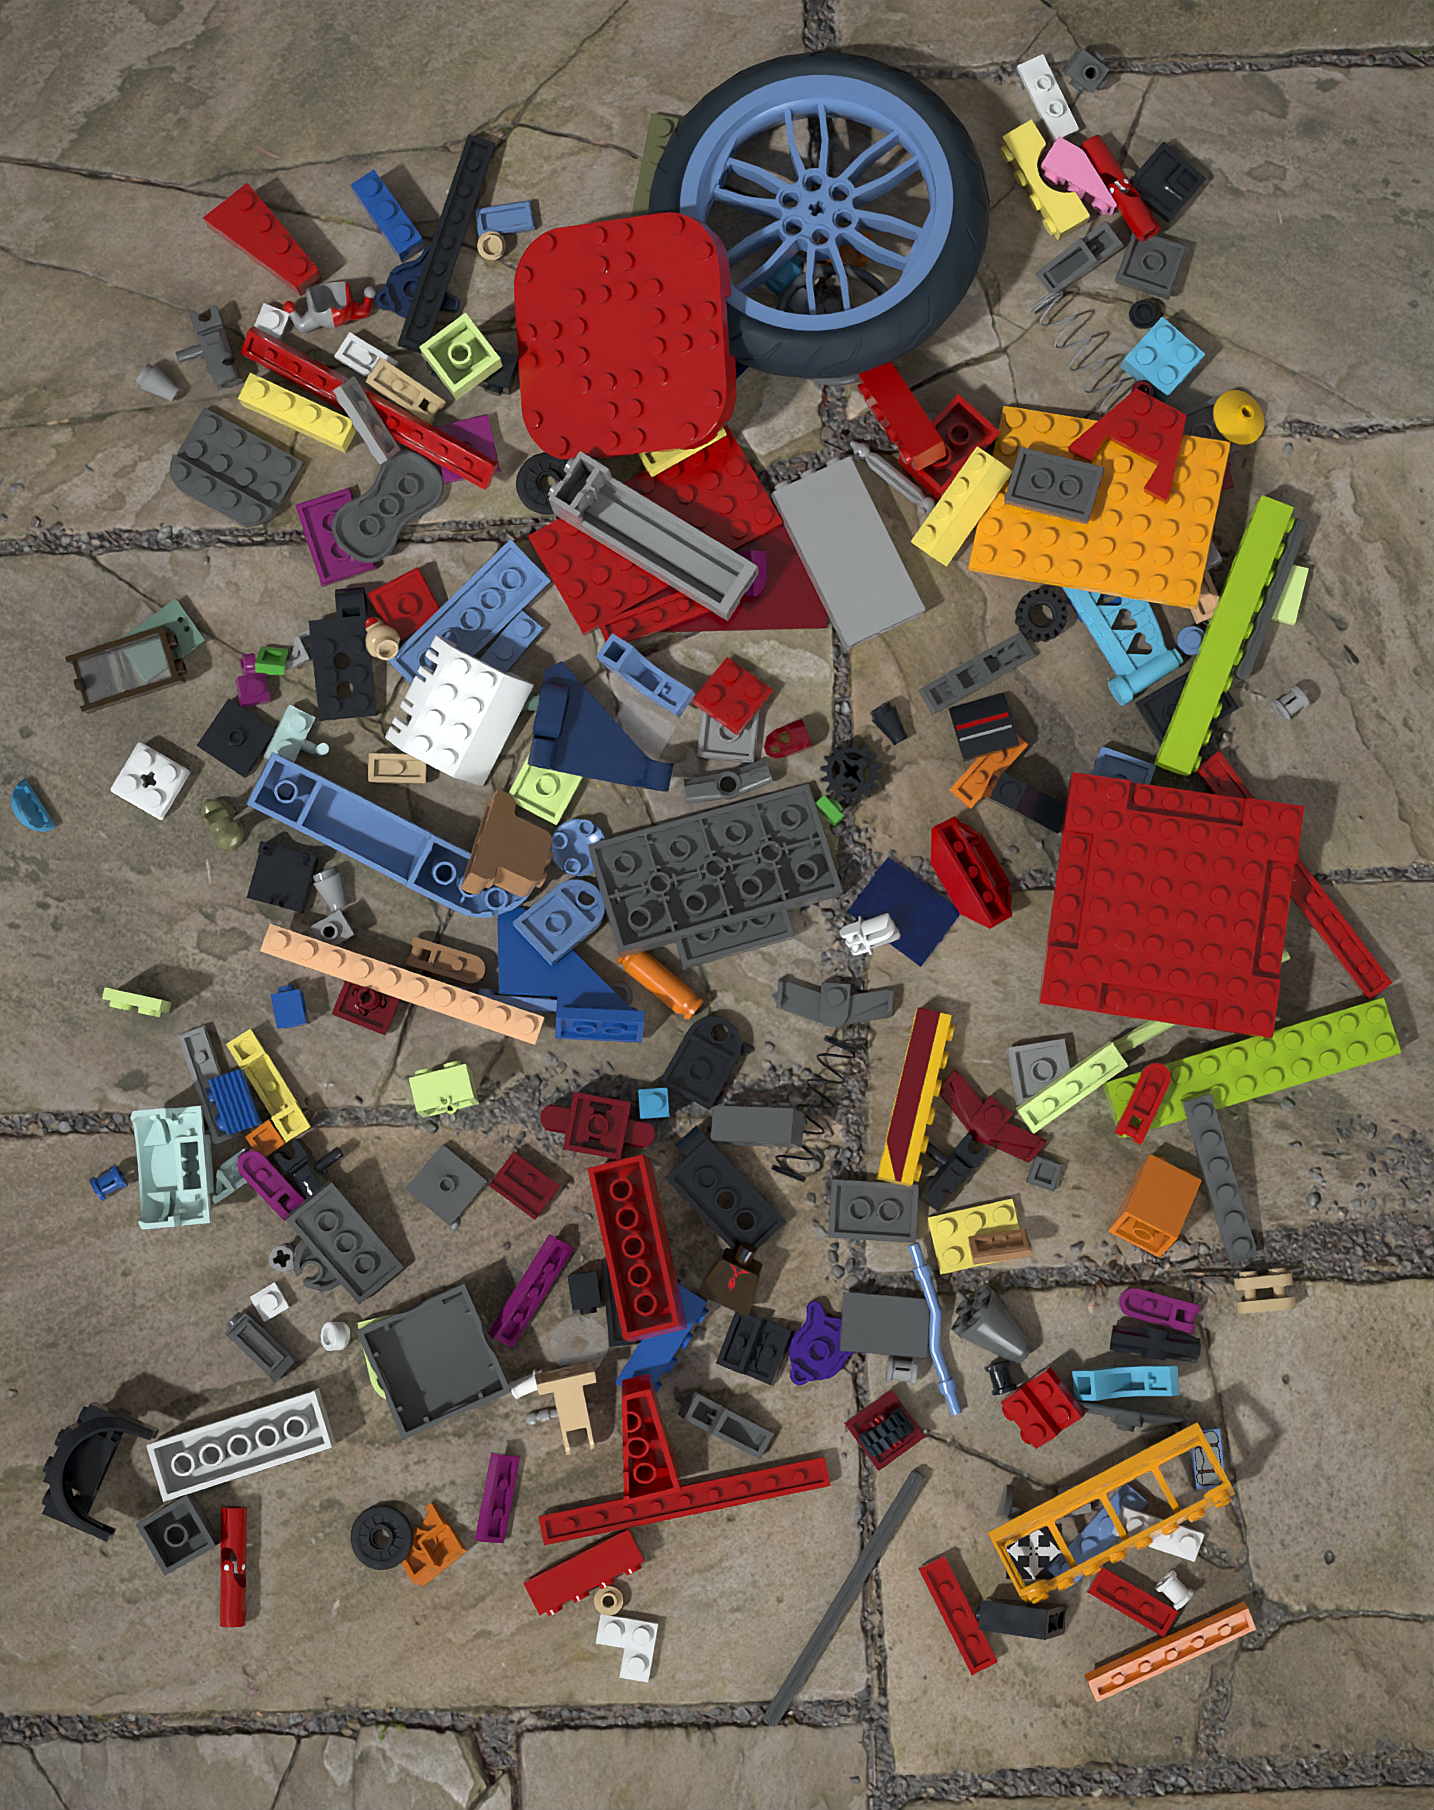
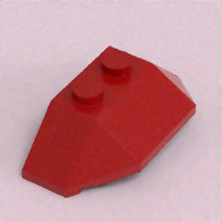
[930,816,1012,929]

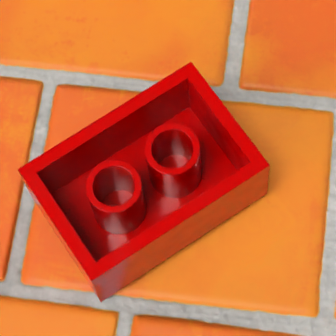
[898,394,1001,501]

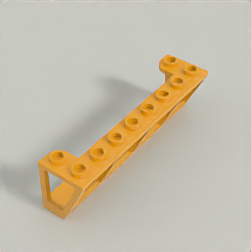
[988,1423,1235,1605]

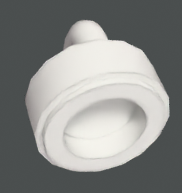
[321,1322,350,1351]

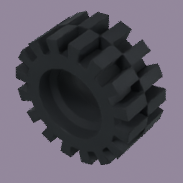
[1015,588,1068,643]

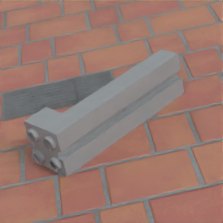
[548,451,759,621]

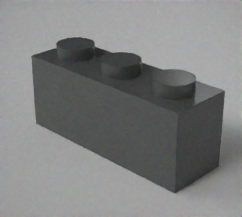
[710,1101,805,1148]

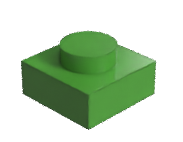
[255,646,289,675]
[815,795,844,826]

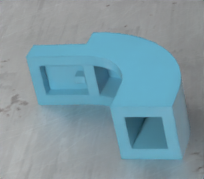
[1072,1364,1180,1401]

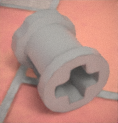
[1271,685,1310,722]
[269,1245,295,1272]
[886,1356,918,1385]

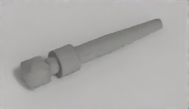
[526,1402,595,1425]

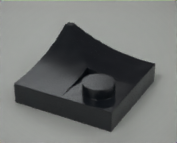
[1130,141,1206,223]

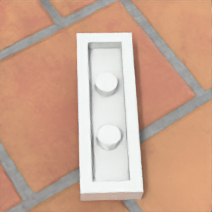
[1112,1505,1205,1562]

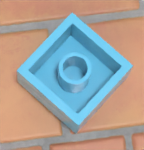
[1120,317,1205,403]

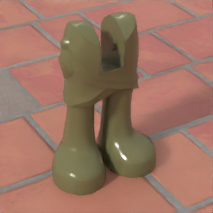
[201,799,245,851]

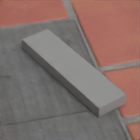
[177,1025,243,1144]

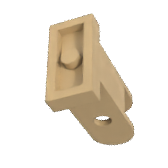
[534,1362,597,1455]

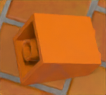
[1108,1154,1202,1258]

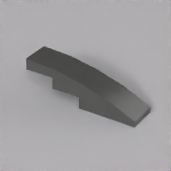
[918,632,1035,715]

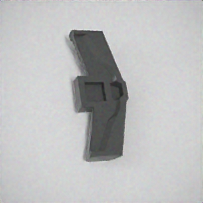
[776,979,894,1027]
[1076,1400,1188,1432]

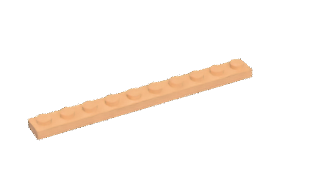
[260,924,545,1045]

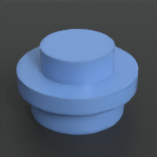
[1177,626,1204,655]

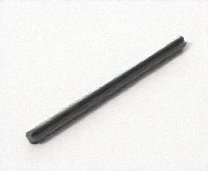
[763,1470,925,1727]

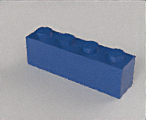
[615,1282,709,1393]

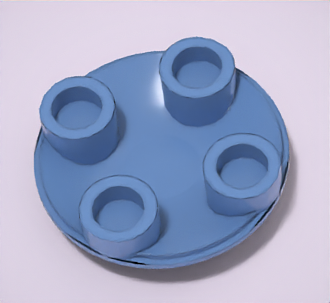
[550,819,606,876]

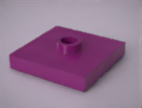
[435,415,501,484]

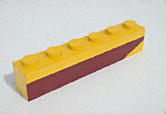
[876,1007,955,1187]

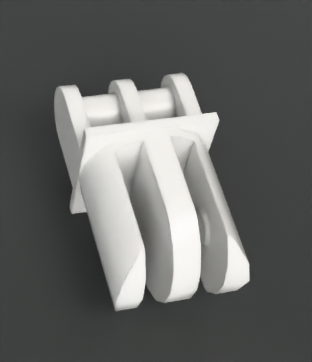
[839,913,901,956]

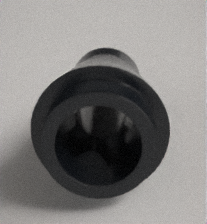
[870,701,908,745]

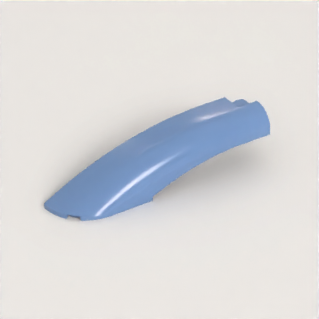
[247,751,534,918]

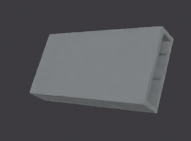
[771,456,926,651]

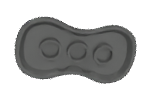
[331,450,444,563]

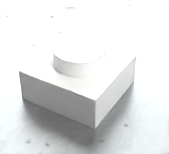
[254,303,291,341]
[250,1282,291,1322]

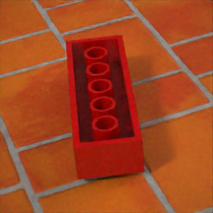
[587,1154,687,1342]

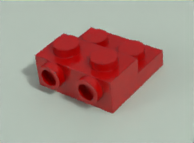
[1000,1366,1086,1449]

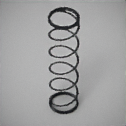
[771,1035,859,1183]

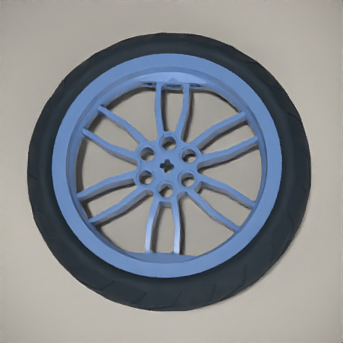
[648,51,990,379]

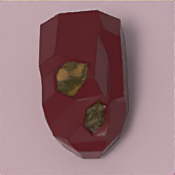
[764,719,812,758]

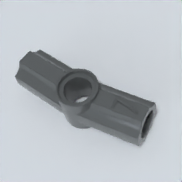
[683,759,773,804]

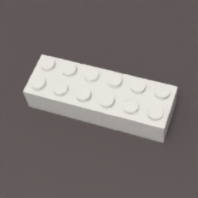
[146,1388,336,1502]

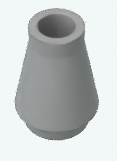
[136,363,181,402]
[313,867,347,912]

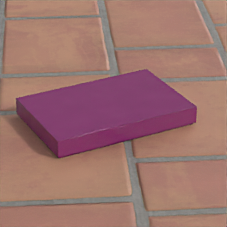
[295,487,377,587]

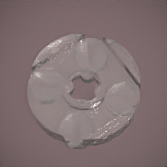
[550,1315,609,1370]

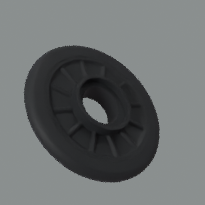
[516,453,569,515]
[351,1505,413,1570]

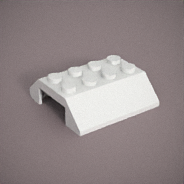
[385,635,534,787]

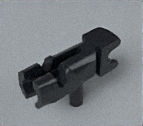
[920,1133,990,1213]
[274,1138,344,1199]

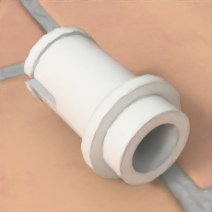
[509,1369,544,1399]

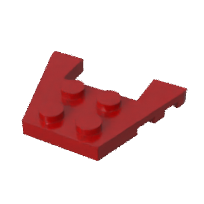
[1068,388,1187,504]

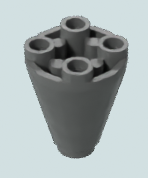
[951,1284,1032,1363]

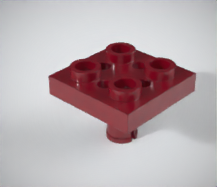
[332,981,401,1036]

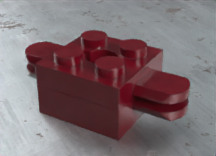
[540,1092,655,1160]

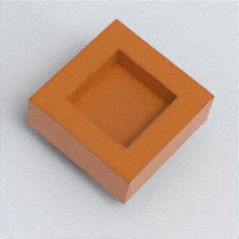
[245,1120,286,1157]

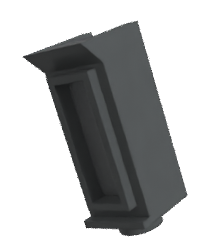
[225,1311,299,1383]

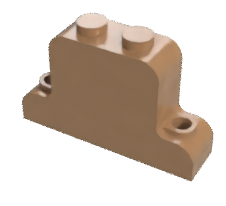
[460,788,553,897]

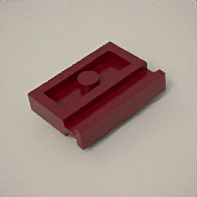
[488,1151,560,1220]

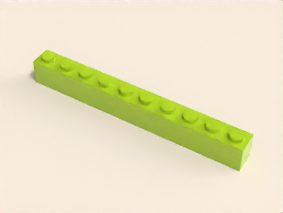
[1154,495,1295,777]

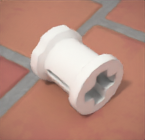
[1155,1570,1195,1610]

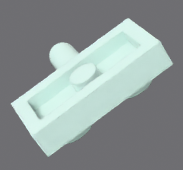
[263,705,329,762]

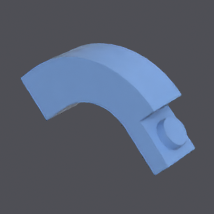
[596,633,696,718]

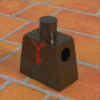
[697,1242,763,1317]

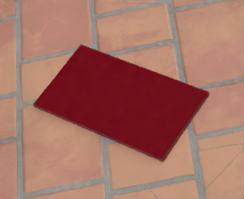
[638,526,828,633]

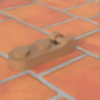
[404,937,486,984]

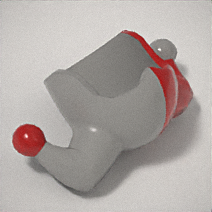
[283,281,376,333]

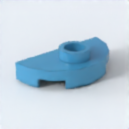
[10,778,56,832]

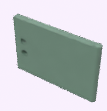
[117,598,206,684]

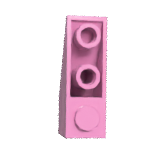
[1039,136,1117,216]

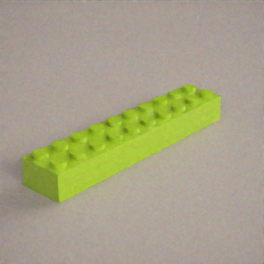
[1103,997,1402,1138]

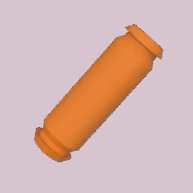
[617,951,703,1020]

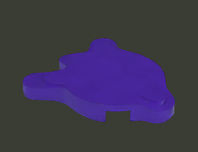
[789,1301,856,1385]

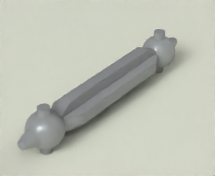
[850,440,937,514]

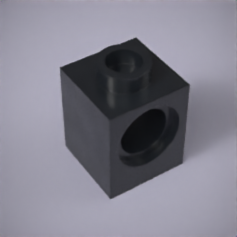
[568,1270,602,1315]

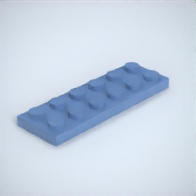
[387,539,550,684]

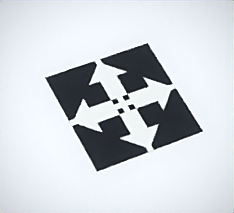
[1006,1524,1062,1580]

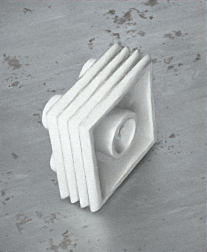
[111,742,190,820]

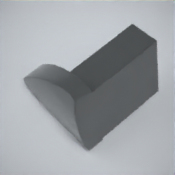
[995,1484,1027,1521]

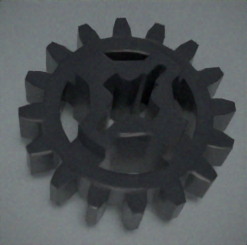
[820,741,882,804]

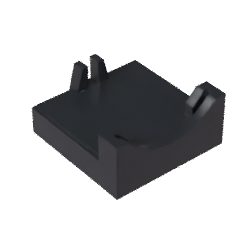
[246,841,319,914]

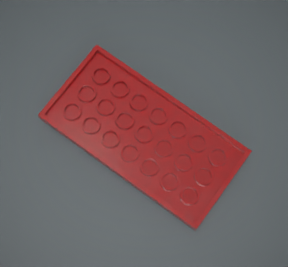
[528,425,783,636]

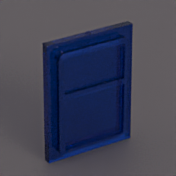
[847,857,960,967]

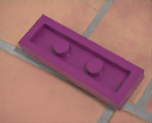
[475,1452,520,1543]

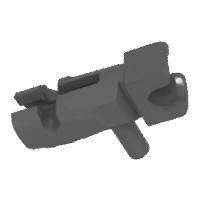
[175,305,242,390]

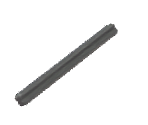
[1233,518,1308,680]

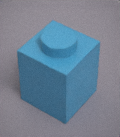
[638,1088,670,1119]

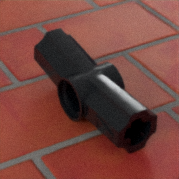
[1110,1325,1201,1363]

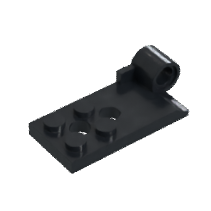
[665,1125,786,1251]

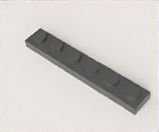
[1181,1091,1258,1264]

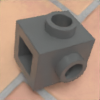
[1061,47,1110,93]

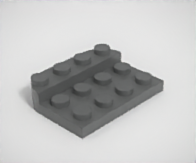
[169,407,304,528]

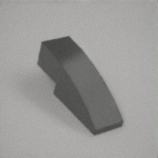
[1035,221,1125,293]
[678,1388,774,1459]

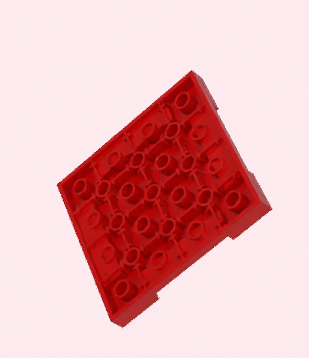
[1038,772,1305,1038]

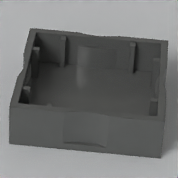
[356,1282,512,1440]

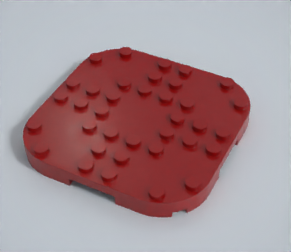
[514,212,737,460]

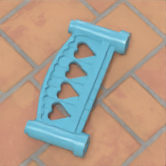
[1046,584,1183,706]

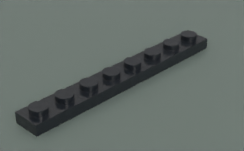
[398,134,495,354]

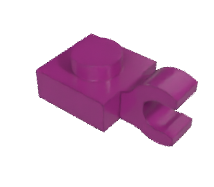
[235,653,271,707]

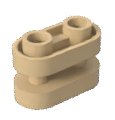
[1234,1267,1296,1314]

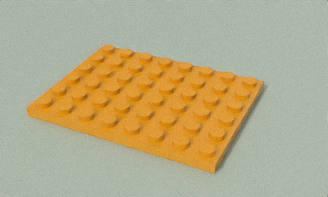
[968,406,1231,610]

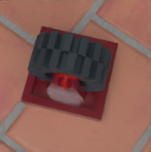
[844,1389,926,1471]

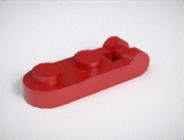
[1114,1063,1171,1145]

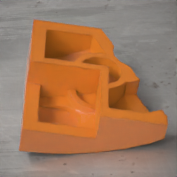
[401,1503,468,1587]

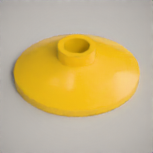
[1213,390,1264,445]

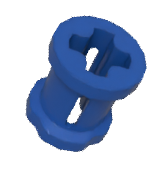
[89,1164,128,1201]

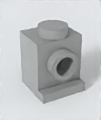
[309,909,357,947]

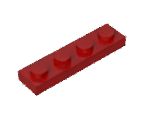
[598,592,712,643]
[918,1555,998,1675]

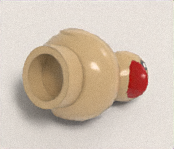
[365,617,400,660]

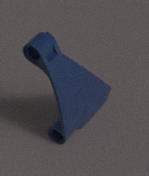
[527,661,674,792]

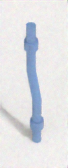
[908,1242,962,1416]

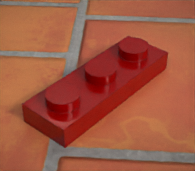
[1087,1566,1178,1637]

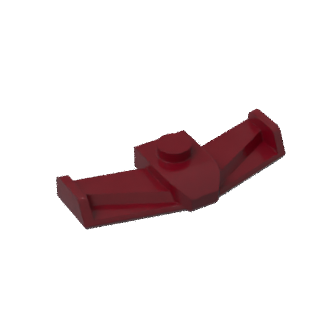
[939,1068,1047,1163]

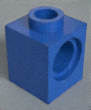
[271,985,309,1029]

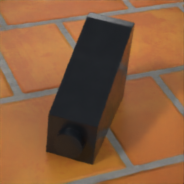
[976,1598,1066,1640]

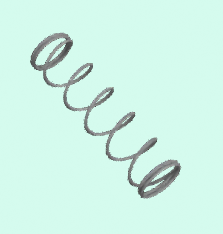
[1031,289,1122,415]

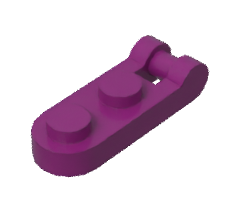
[237,1148,306,1221]
[1118,1288,1201,1334]

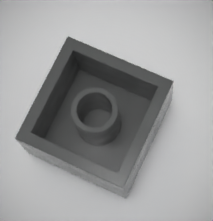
[136,1492,221,1576]

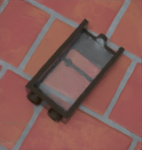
[65,625,187,714]

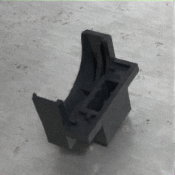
[42,1402,159,1542]

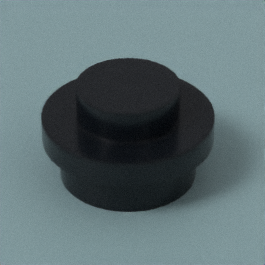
[1129,300,1158,329]

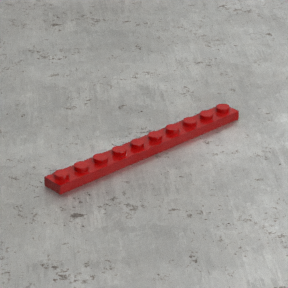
[241,326,499,490]
[1196,751,1393,1000]
[538,1456,831,1546]

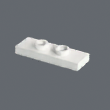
[1017,54,1079,144]

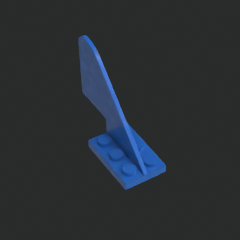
[497,907,645,1043]

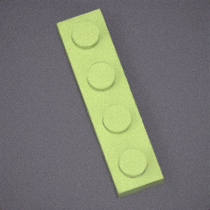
[1015,1041,1128,1133]

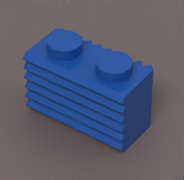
[205,1069,262,1136]

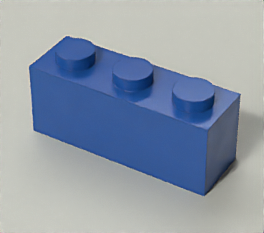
[350,169,425,263]

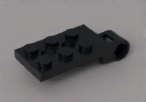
[309,587,378,721]

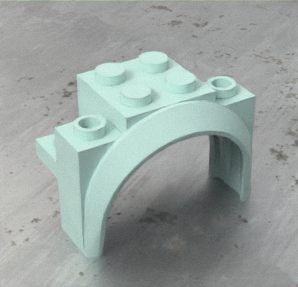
[130,1106,215,1230]

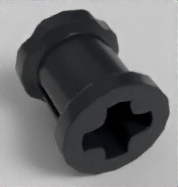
[984,1360,1017,1396]

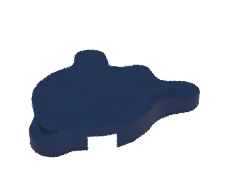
[376,245,460,319]

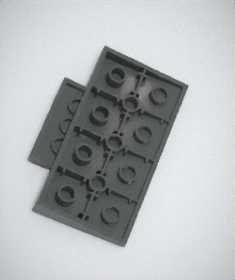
[587,783,842,970]

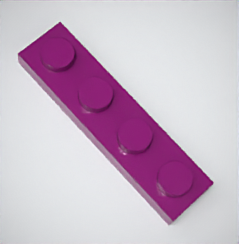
[488,1234,574,1348]

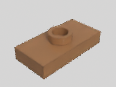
[968,1228,1031,1265]

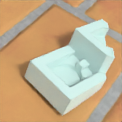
[213,1147,248,1204]

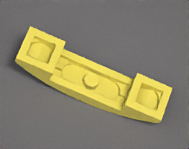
[226,1029,311,1143]

